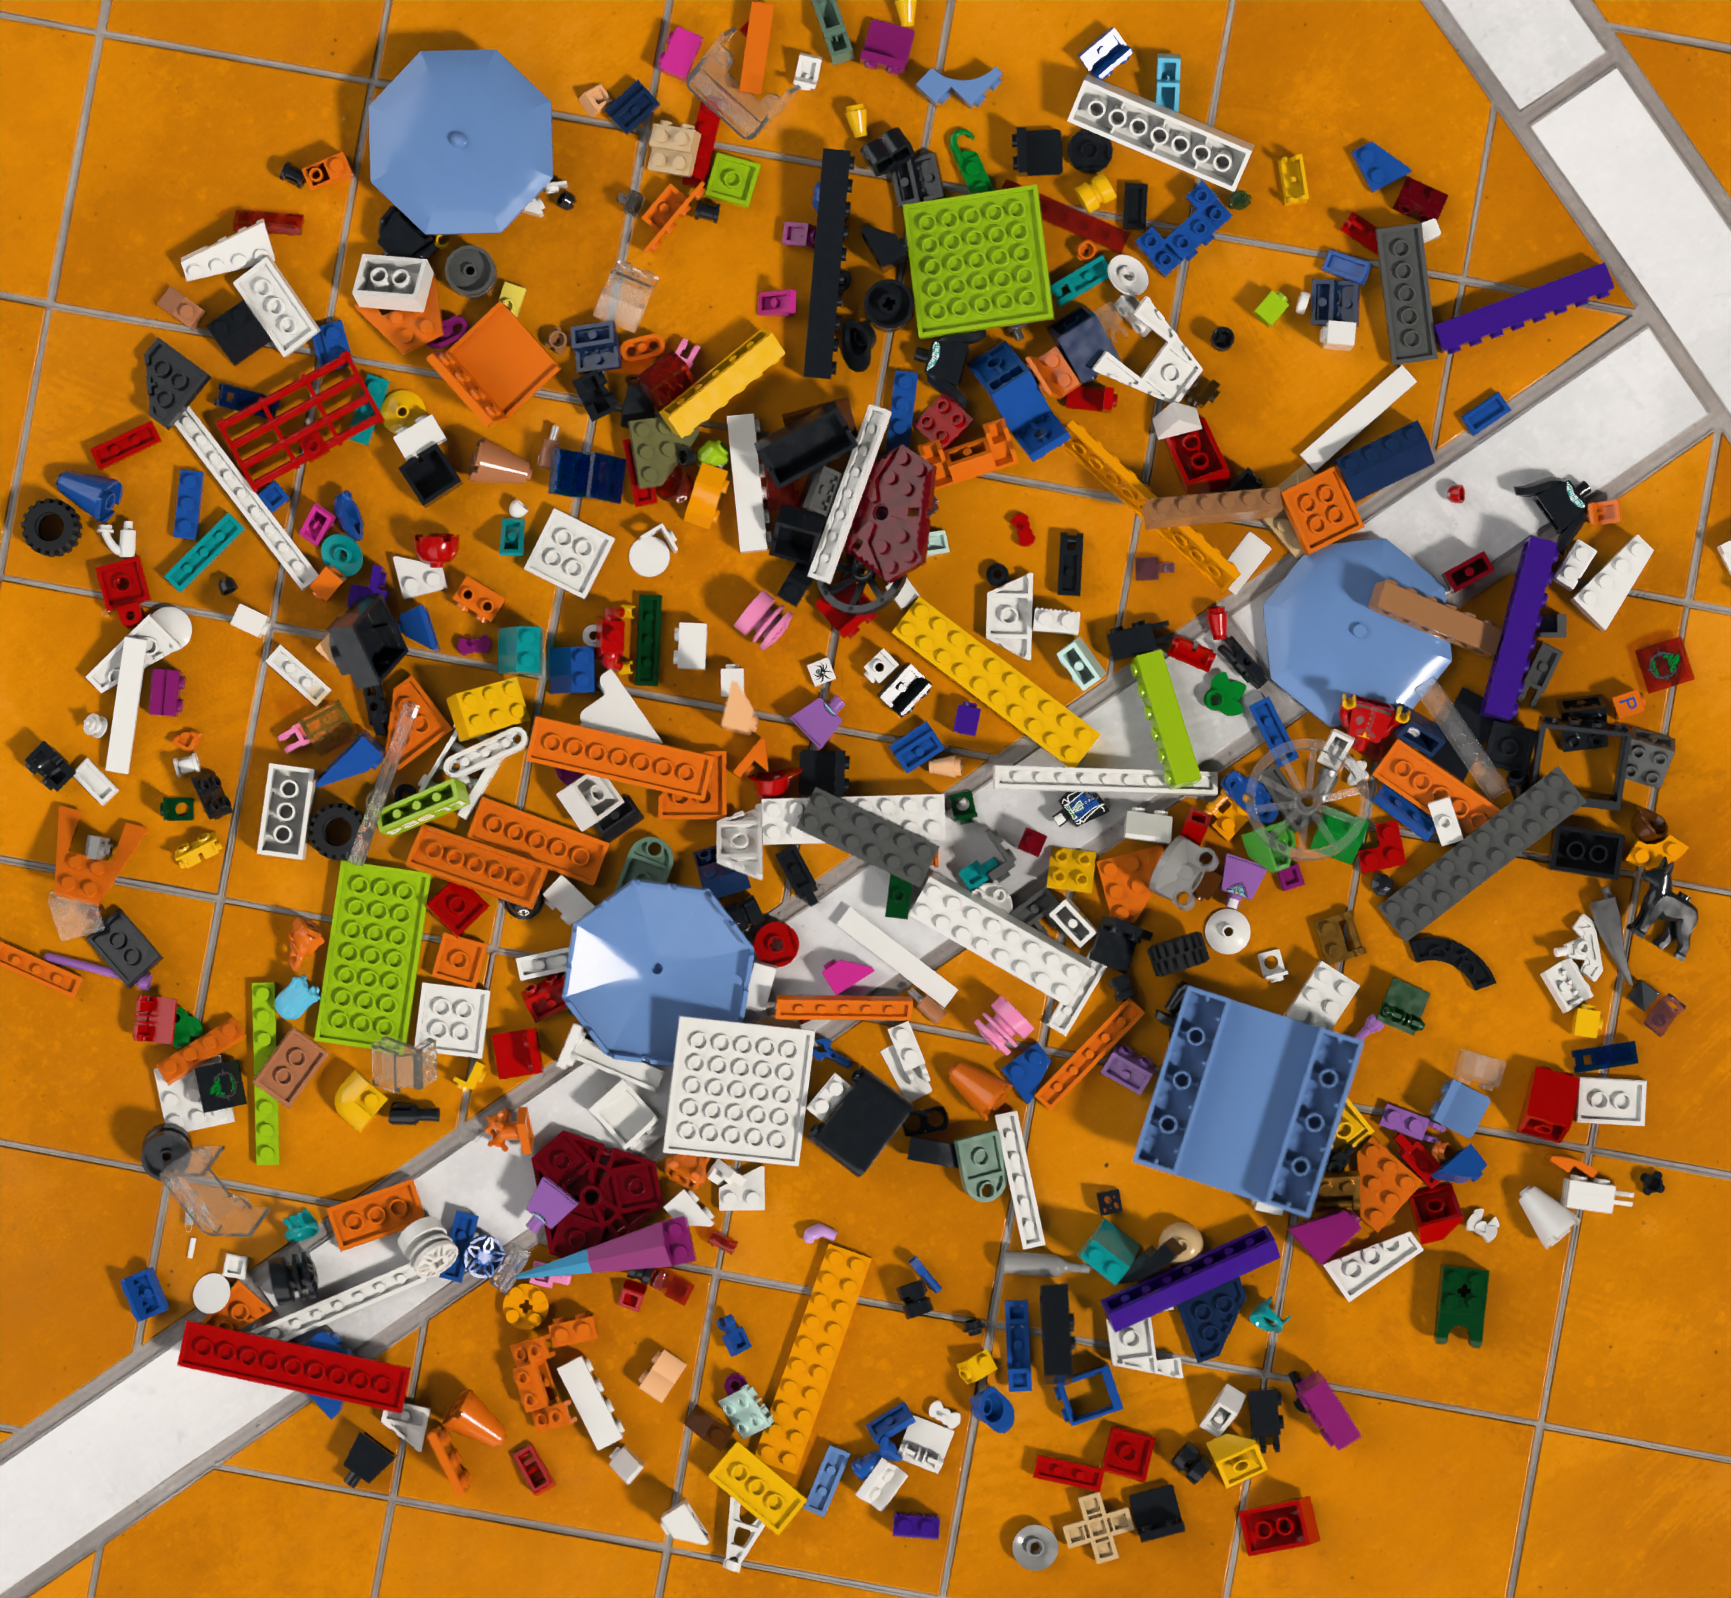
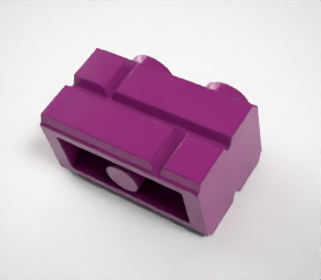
[149,669,186,717]

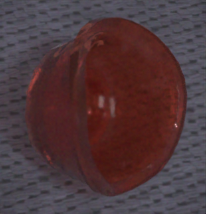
[656,465,694,503]

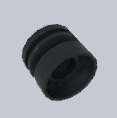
[268,1251,319,1306]

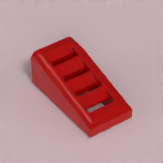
[512,1444,557,1496]

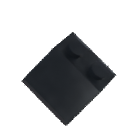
[860,226,909,274]
[206,300,272,366]

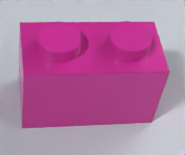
[657,26,703,82]

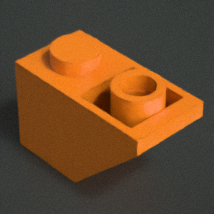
[301,152,355,190]

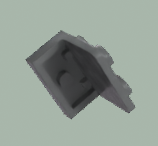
[985,828,1017,883]

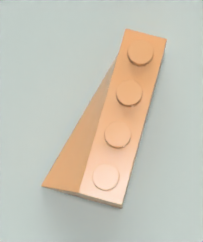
[721,681,759,736]

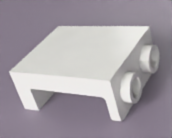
[589,1079,660,1150]

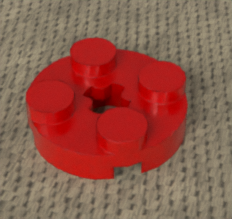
[754,922,799,967]

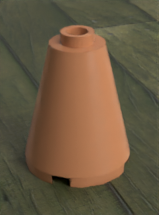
[468,437,533,484]

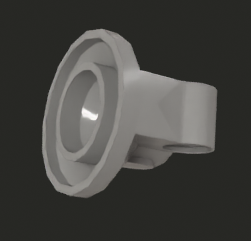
[1149,835,1219,911]

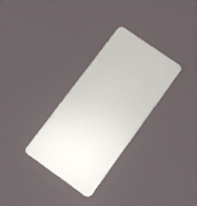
[1227,532,1272,595]
[881,1045,932,1102]

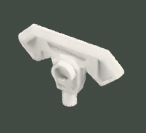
[1554,914,1603,982]

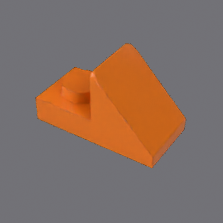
[733,737,769,779]

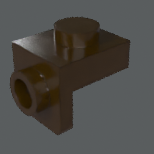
[1185,380,1220,409]

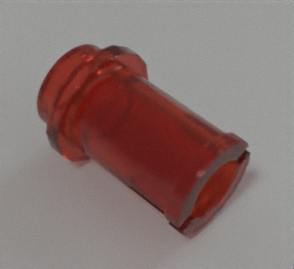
[708,1230,738,1255]

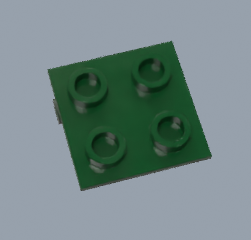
[1376,977,1431,1036]

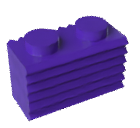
[893,1510,940,1540]

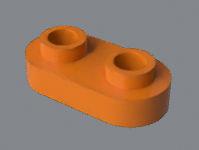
[620,334,665,363]

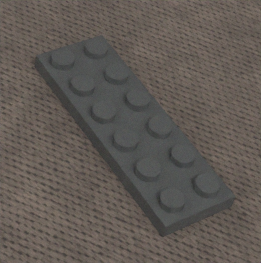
[1375,223,1438,365]
[796,787,940,887]

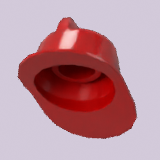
[748,767,803,799]

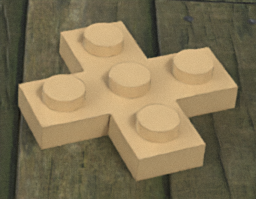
[1062,1492,1135,1564]

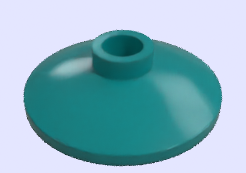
[321,534,363,577]

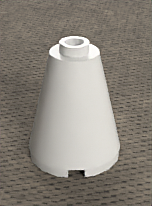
[1518,1186,1581,1250]

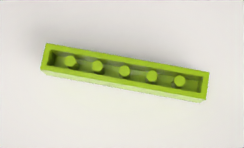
[1130,649,1202,790]

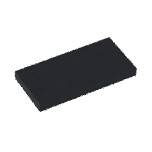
[1425,687,1493,781]

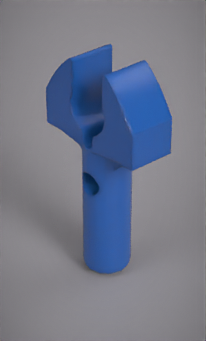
[813,1038,852,1069]
[909,1255,942,1293]

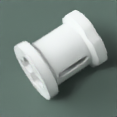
[173,752,201,778]

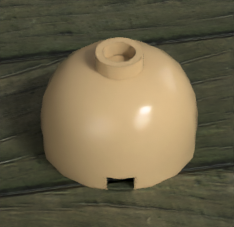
[1158,1222,1204,1267]

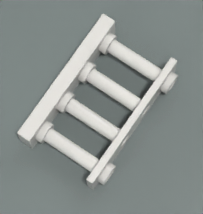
[418,725,503,820]

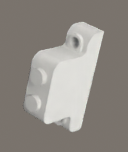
[580,669,664,744]

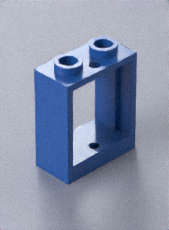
[1054,1363,1124,1426]

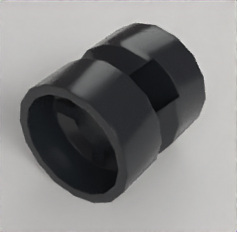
[724,895,765,931]
[896,1279,934,1319]
[1170,1441,1213,1485]

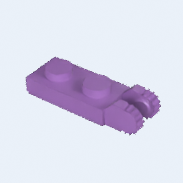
[1378,1103,1446,1144]

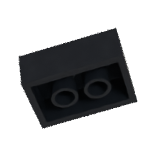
[1546,824,1625,880]

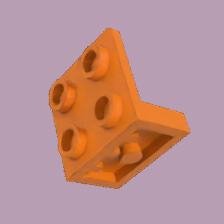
[1025,346,1082,399]

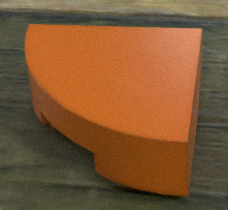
[170,731,202,754]

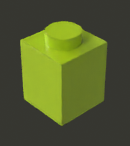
[1253,290,1289,328]

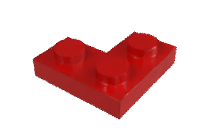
[1357,820,1407,874]

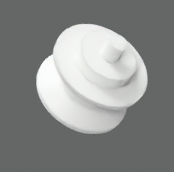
[83,713,107,738]

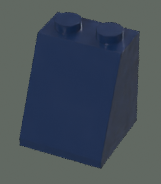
[1046,304,1121,384]

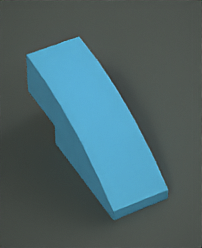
[1155,53,1181,112]

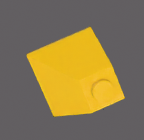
[1206,1434,1268,1488]

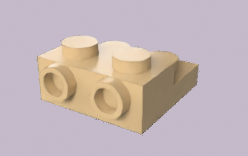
[647,120,701,178]

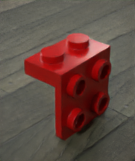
[815,576,878,639]

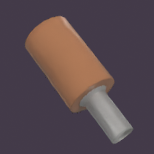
[537,425,560,470]
[907,988,947,1025]

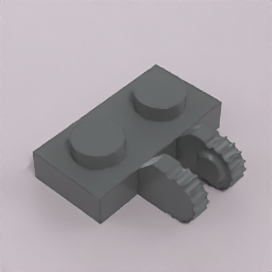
[1010,886,1060,936]

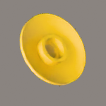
[381,390,426,435]

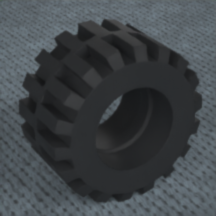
[21,498,83,557]
[309,803,369,860]
[1147,932,1210,977]

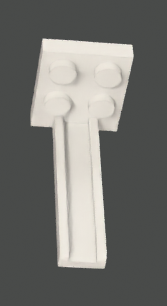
[556,1023,665,1092]

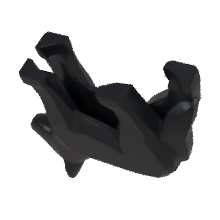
[1626,856,1698,962]

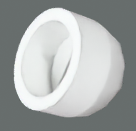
[509,498,529,518]

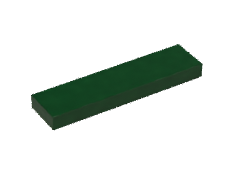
[635,595,662,687]

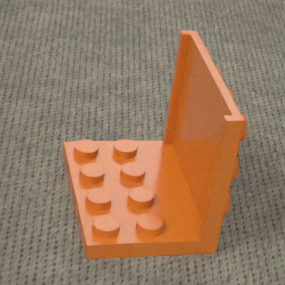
[426,301,562,427]

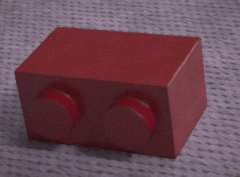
[1441,551,1495,594]

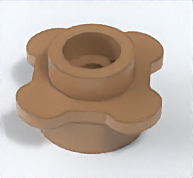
[545,327,571,354]

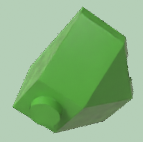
[1241,821,1296,873]

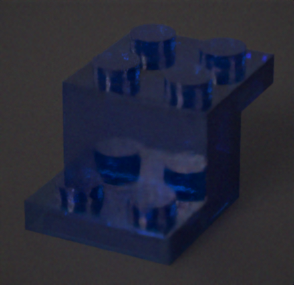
[548,448,626,504]

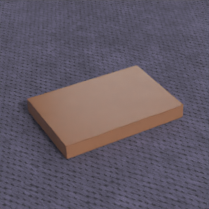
[252,1027,329,1109]

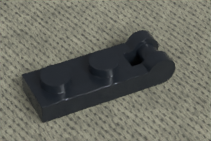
[1057,532,1083,597]

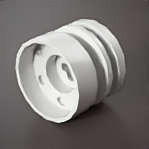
[398,1216,458,1278]

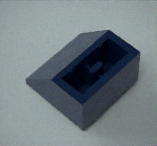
[693,845,751,899]

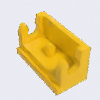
[1278,154,1309,206]

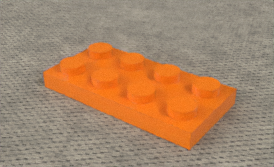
[326,1179,426,1252]

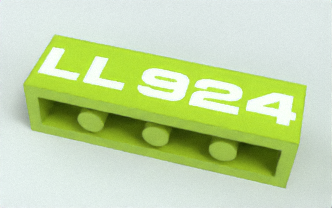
[374,778,471,837]

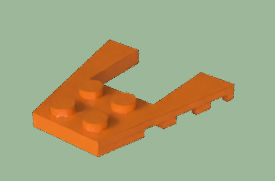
[54,805,148,907]

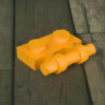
[1203,788,1253,841]

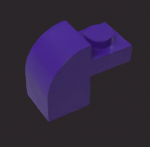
[347,565,389,607]

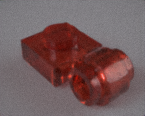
[649,1268,695,1306]

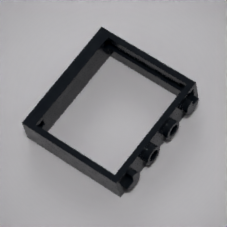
[1528,714,1632,811]

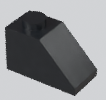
[776,563,814,609]

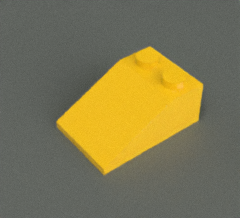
[1331,1097,1375,1152]

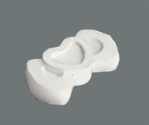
[928,1400,961,1429]

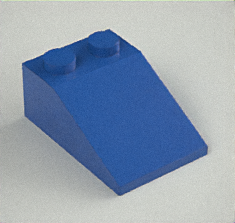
[315,730,385,787]

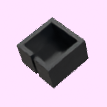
[399,443,464,508]
[769,504,826,566]

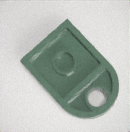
[614,837,674,893]
[954,1129,1007,1202]

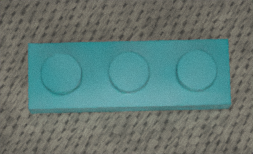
[349,374,390,446]

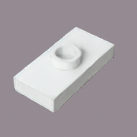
[1428,796,1464,846]

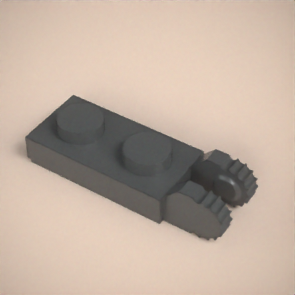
[1516,642,1563,709]

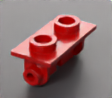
[1340,211,1378,255]
[1167,636,1216,673]

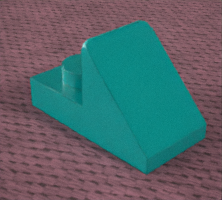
[499,518,525,556]

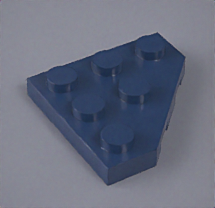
[1177,1277,1246,1363]

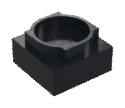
[327,592,409,689]

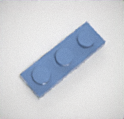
[803,1444,851,1517]

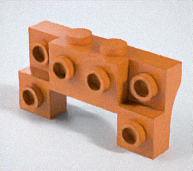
[917,418,1019,491]
[509,1334,577,1432]

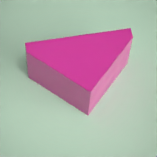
[299,503,337,547]

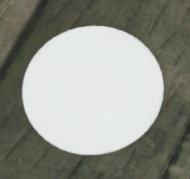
[629,536,670,577]
[193,1273,230,1314]

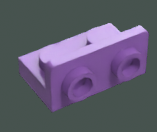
[1101,1043,1156,1095]

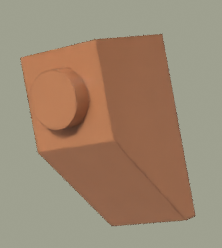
[157,286,207,331]

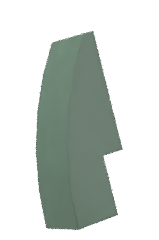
[812,0,855,66]

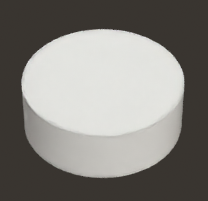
[1295,291,1311,315]

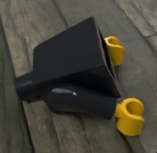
[377,205,449,259]

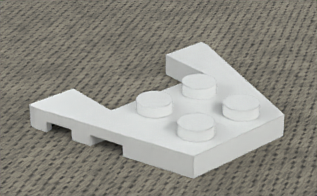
[1106,1306,1183,1378]

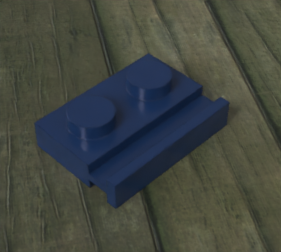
[605,80,660,135]

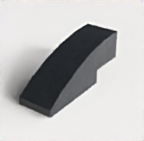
[907,1136,959,1168]
[1118,1237,1185,1284]

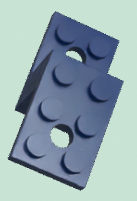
[967,340,1071,462]

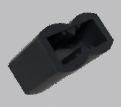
[860,127,915,177]

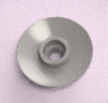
[1012,1525,1058,1571]

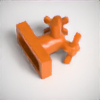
[484,1107,534,1154]

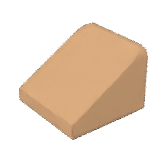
[579,83,614,117]

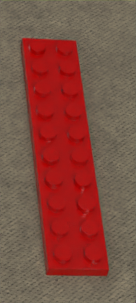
[177,1320,411,1413]

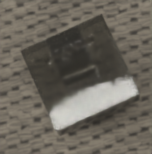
[617,190,646,219]

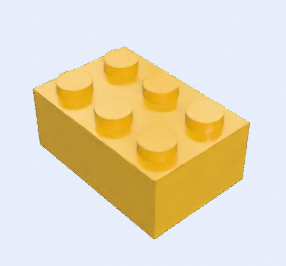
[446,677,530,742]

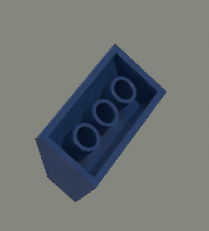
[1333,420,1435,502]

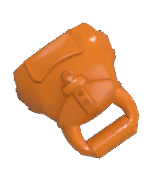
[288,917,325,971]
[665,1154,712,1190]

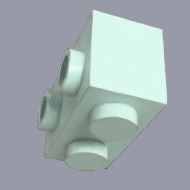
[1057,636,1106,691]

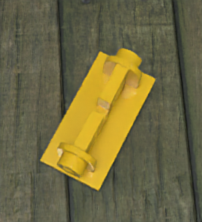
[174,831,223,869]

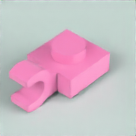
[529,1260,572,1288]

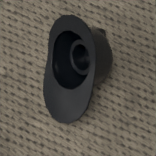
[842,320,877,372]

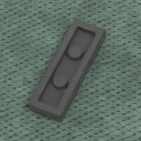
[1256,763,1314,833]

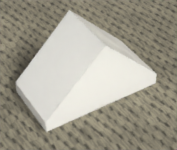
[1152,402,1202,440]
[1317,728,1355,771]

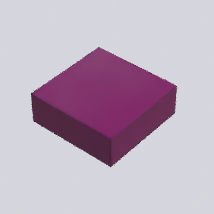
[1276,863,1305,891]

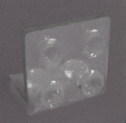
[47,891,105,942]

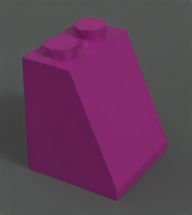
[1286,1208,1361,1265]

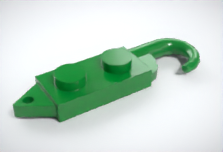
[949,129,995,194]

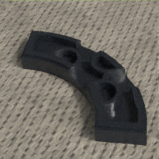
[1408,938,1496,991]

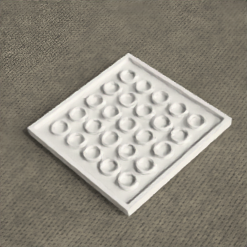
[663,1016,815,1166]

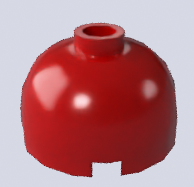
[414,533,459,568]

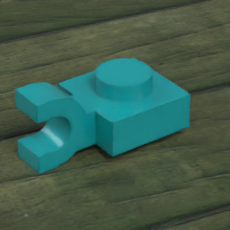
[958,856,999,891]

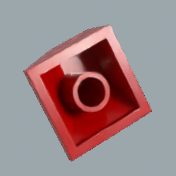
[1408,1183,1464,1245]

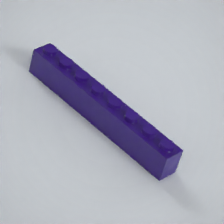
[1434,262,1615,355]
[1100,1225,1280,1333]

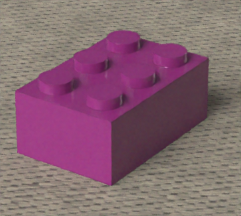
[1295,1370,1361,1451]

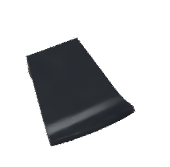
[621,375,655,429]

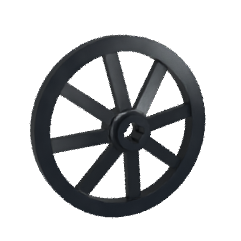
[817,555,908,616]

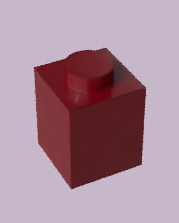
[1017,827,1047,858]

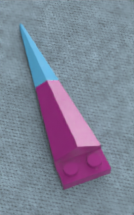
[513,1215,697,1279]

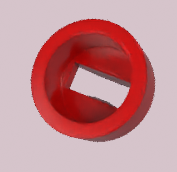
[1447,485,1465,503]

